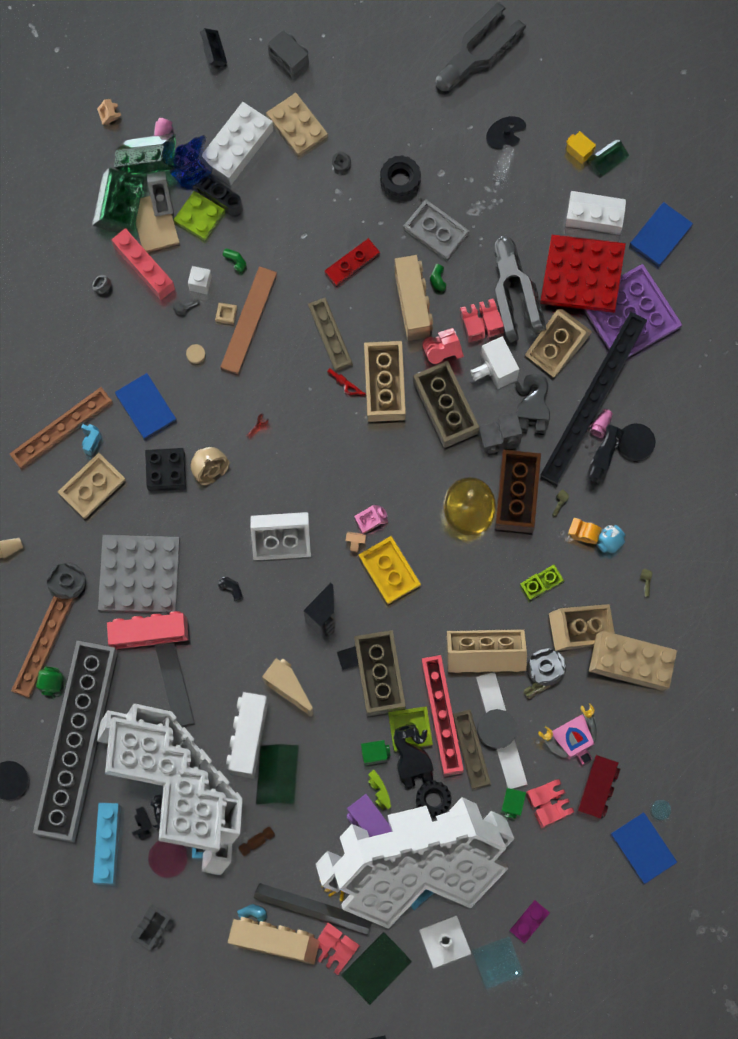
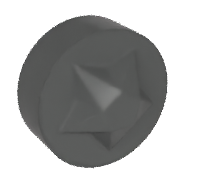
[332,152,351,171]
[92,275,111,294]

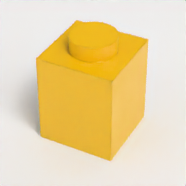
[566,131,596,164]

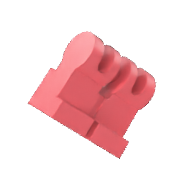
[460,299,504,343]
[422,328,464,364]
[526,779,574,829]
[317,923,360,975]

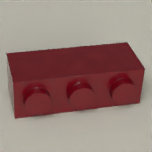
[577,755,620,821]

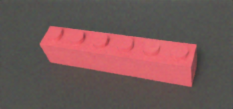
[421,655,464,777]

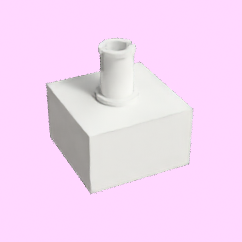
[470,336,519,390]
[419,915,471,969]

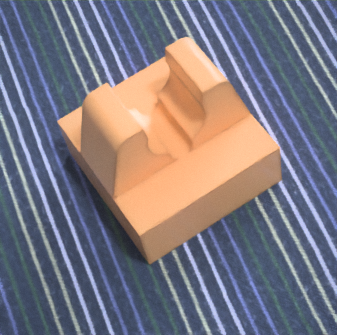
[97,99,121,125]
[345,532,367,552]

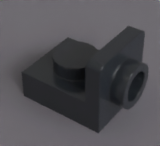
[132,806,153,839]

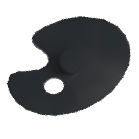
[486,116,526,149]

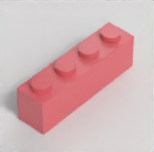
[111,228,175,300]
[107,611,189,649]

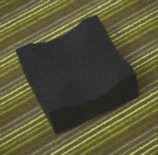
[145,448,186,491]

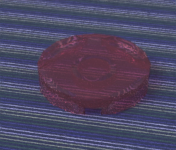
[148,841,188,878]

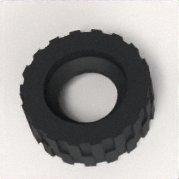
[380,155,421,199]

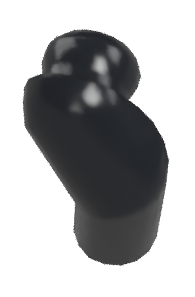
[218,577,243,601]

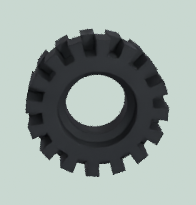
[416,780,452,818]

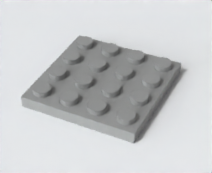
[98,535,180,614]

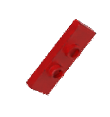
[324,238,380,286]

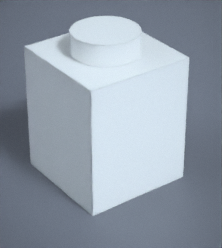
[188,266,212,295]

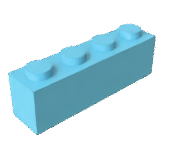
[93,803,121,886]

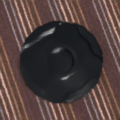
[618,423,656,461]
[0,761,29,801]

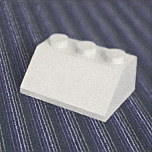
[565,191,626,235]
[251,512,311,561]

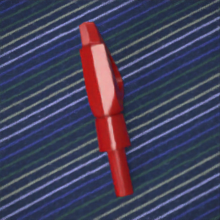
[327,368,366,395]

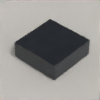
[337,646,359,671]

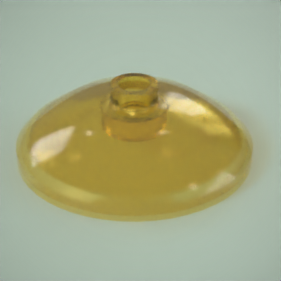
[443,477,496,535]

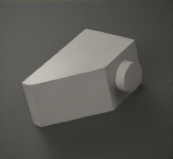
[147,171,173,216]

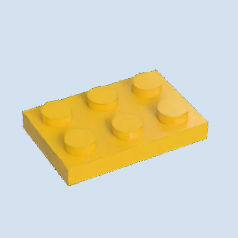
[358,536,421,605]

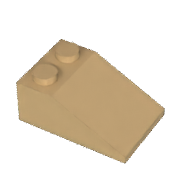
[525,309,592,378]
[549,604,615,651]
[262,658,314,717]

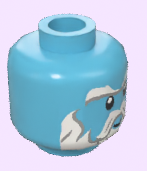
[597,525,626,554]

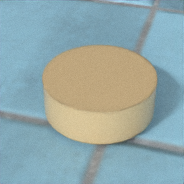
[186,344,205,364]

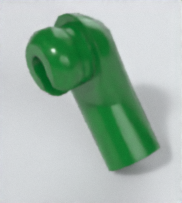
[223,248,246,272]
[430,264,447,292]

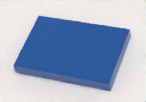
[630,202,693,267]
[115,373,177,440]
[611,812,677,884]

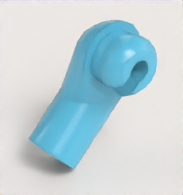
[237,904,267,922]

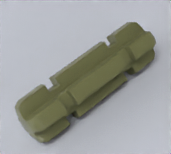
[523,683,551,699]

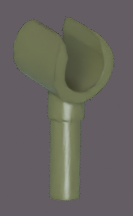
[552,489,569,517]
[640,569,652,597]

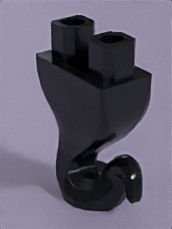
[588,425,624,484]
[393,725,434,788]

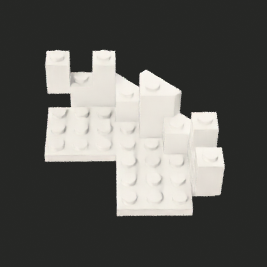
[97,704,242,875]
[316,797,514,929]

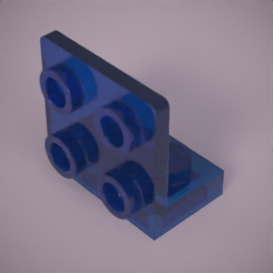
[170,135,213,187]

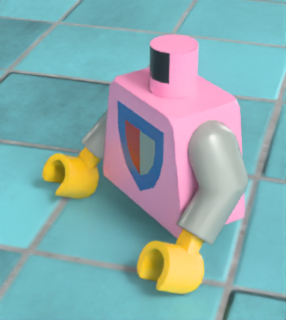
[538,703,597,765]

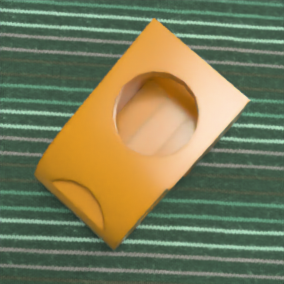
[568,518,602,544]

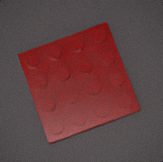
[540,235,626,313]

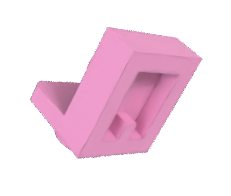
[354,505,388,533]

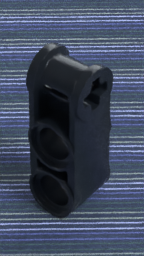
[193,172,243,216]

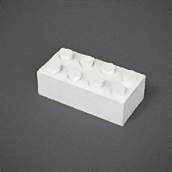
[199,102,274,186]
[226,692,268,779]

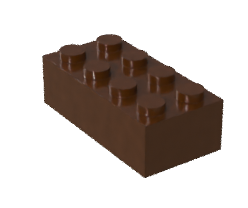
[495,450,541,533]

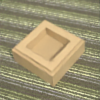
[215,303,237,325]

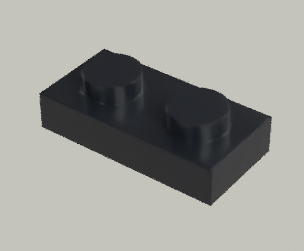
[200,28,227,66]

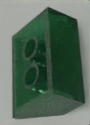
[114,133,176,175]
[92,168,144,231]
[256,744,300,807]
[341,932,412,1005]

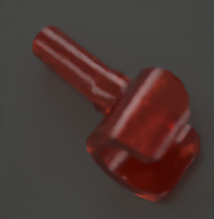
[246,414,269,438]

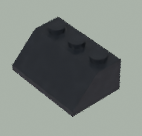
[303,582,336,638]

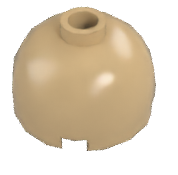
[191,447,230,485]

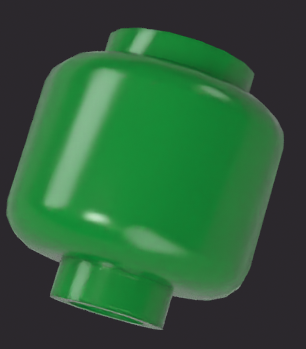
[36,666,63,696]

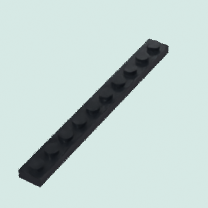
[540,311,647,485]

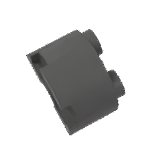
[130,904,174,951]

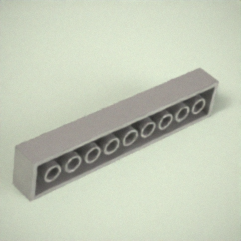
[33,641,117,843]

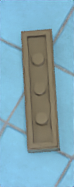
[308,298,353,372]
[453,709,491,790]

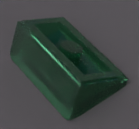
[587,140,629,176]

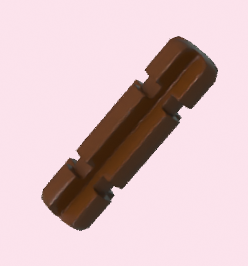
[238,826,275,856]

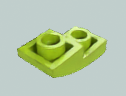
[520,564,565,600]
[368,770,391,812]

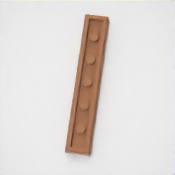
[220,266,277,375]
[10,387,113,470]
[11,596,75,699]

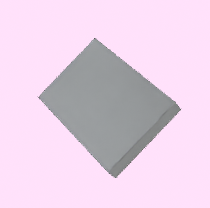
[403,199,470,261]

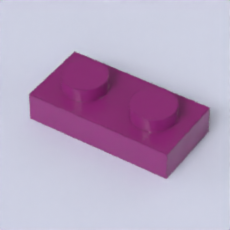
[509,900,550,944]

